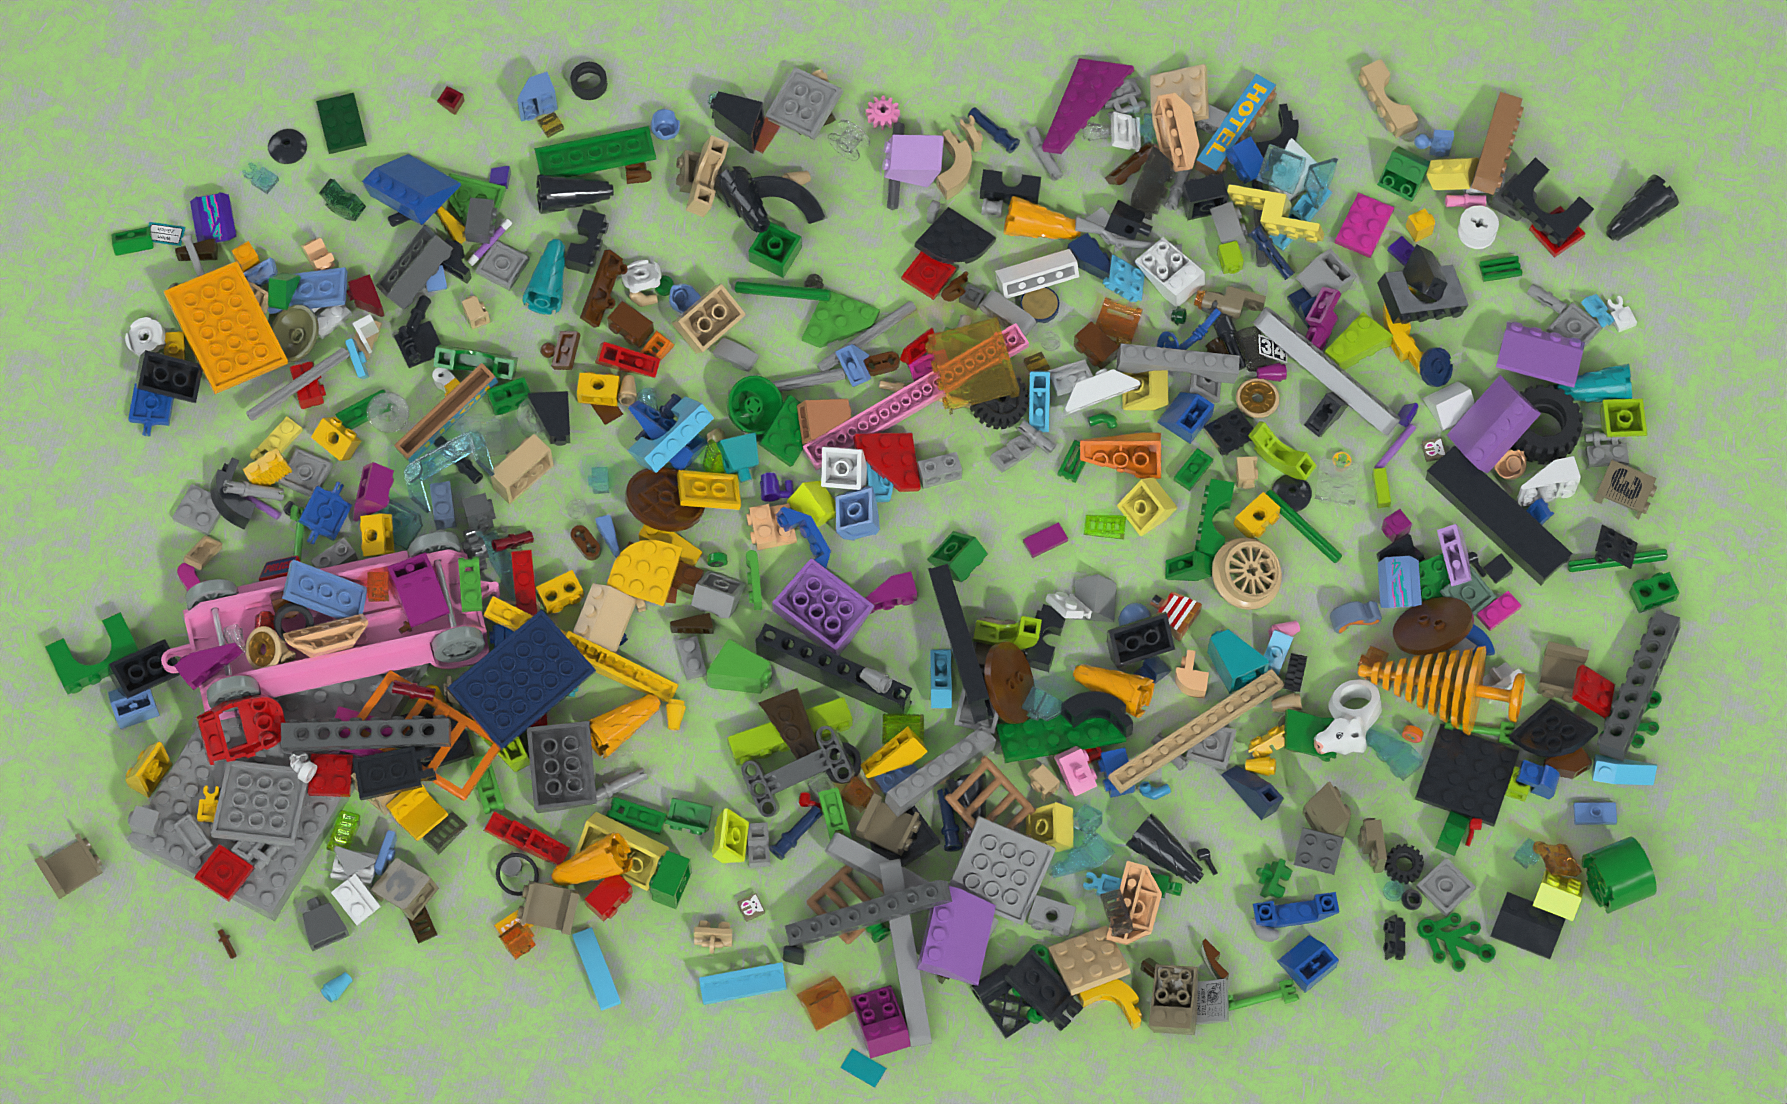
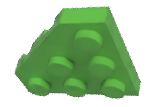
[448,173,506,226]
[802,289,880,348]

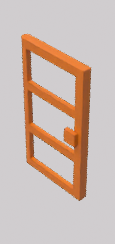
[348,670,500,801]

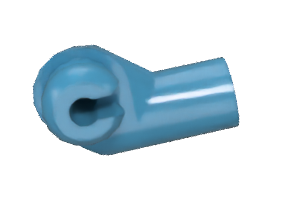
[1139,781,1171,800]

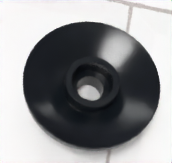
[268,129,307,164]
[1272,475,1312,512]

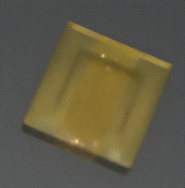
[537,112,564,138]
[1023,351,1050,373]

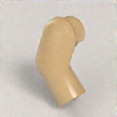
[629,291,658,307]

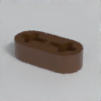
[863,351,900,376]
[571,525,601,561]

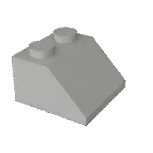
[691,570,746,619]

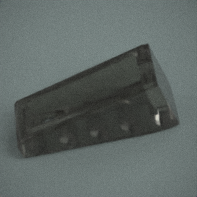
[422,811,468,855]
[1100,889,1133,937]

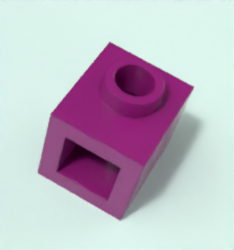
[1381,509,1412,543]

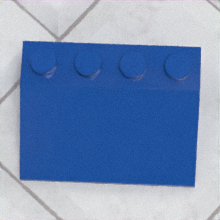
[362,154,461,225]

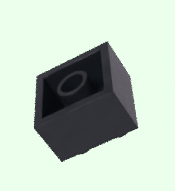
[1181,174,1228,221]

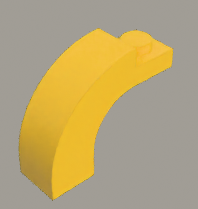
[1076,979,1143,1030]

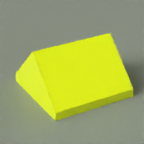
[787,481,836,527]

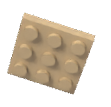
[1150,64,1209,130]
[1048,926,1131,996]

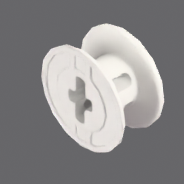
[1457,206,1499,249]

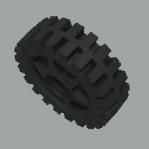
[968,369,1029,430]

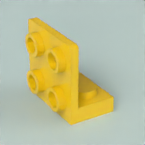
[386,784,448,841]

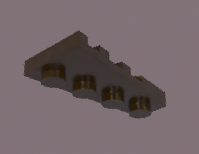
[758,688,820,760]

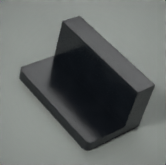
[1376,533,1425,562]

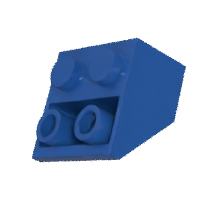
[1157,392,1215,444]
[1277,935,1339,993]

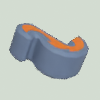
[1330,601,1382,634]

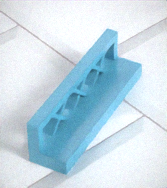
[699,962,787,1005]

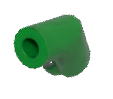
[1088,412,1118,429]

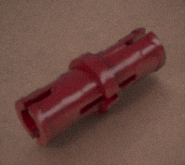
[491,530,534,553]
[392,680,436,702]

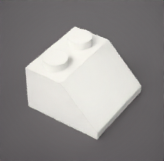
[821,446,867,490]

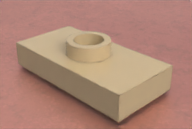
[183,535,223,570]

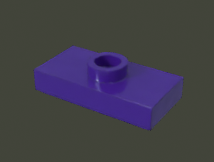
[1387,236,1415,267]

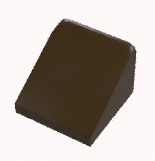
[1140,958,1159,979]

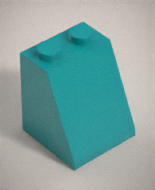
[1207,629,1269,694]

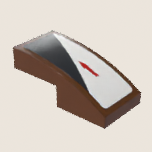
[1201,938,1229,980]

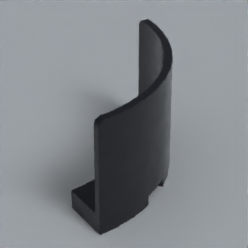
[751,176,828,224]

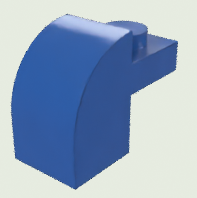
[1516,760,1560,800]

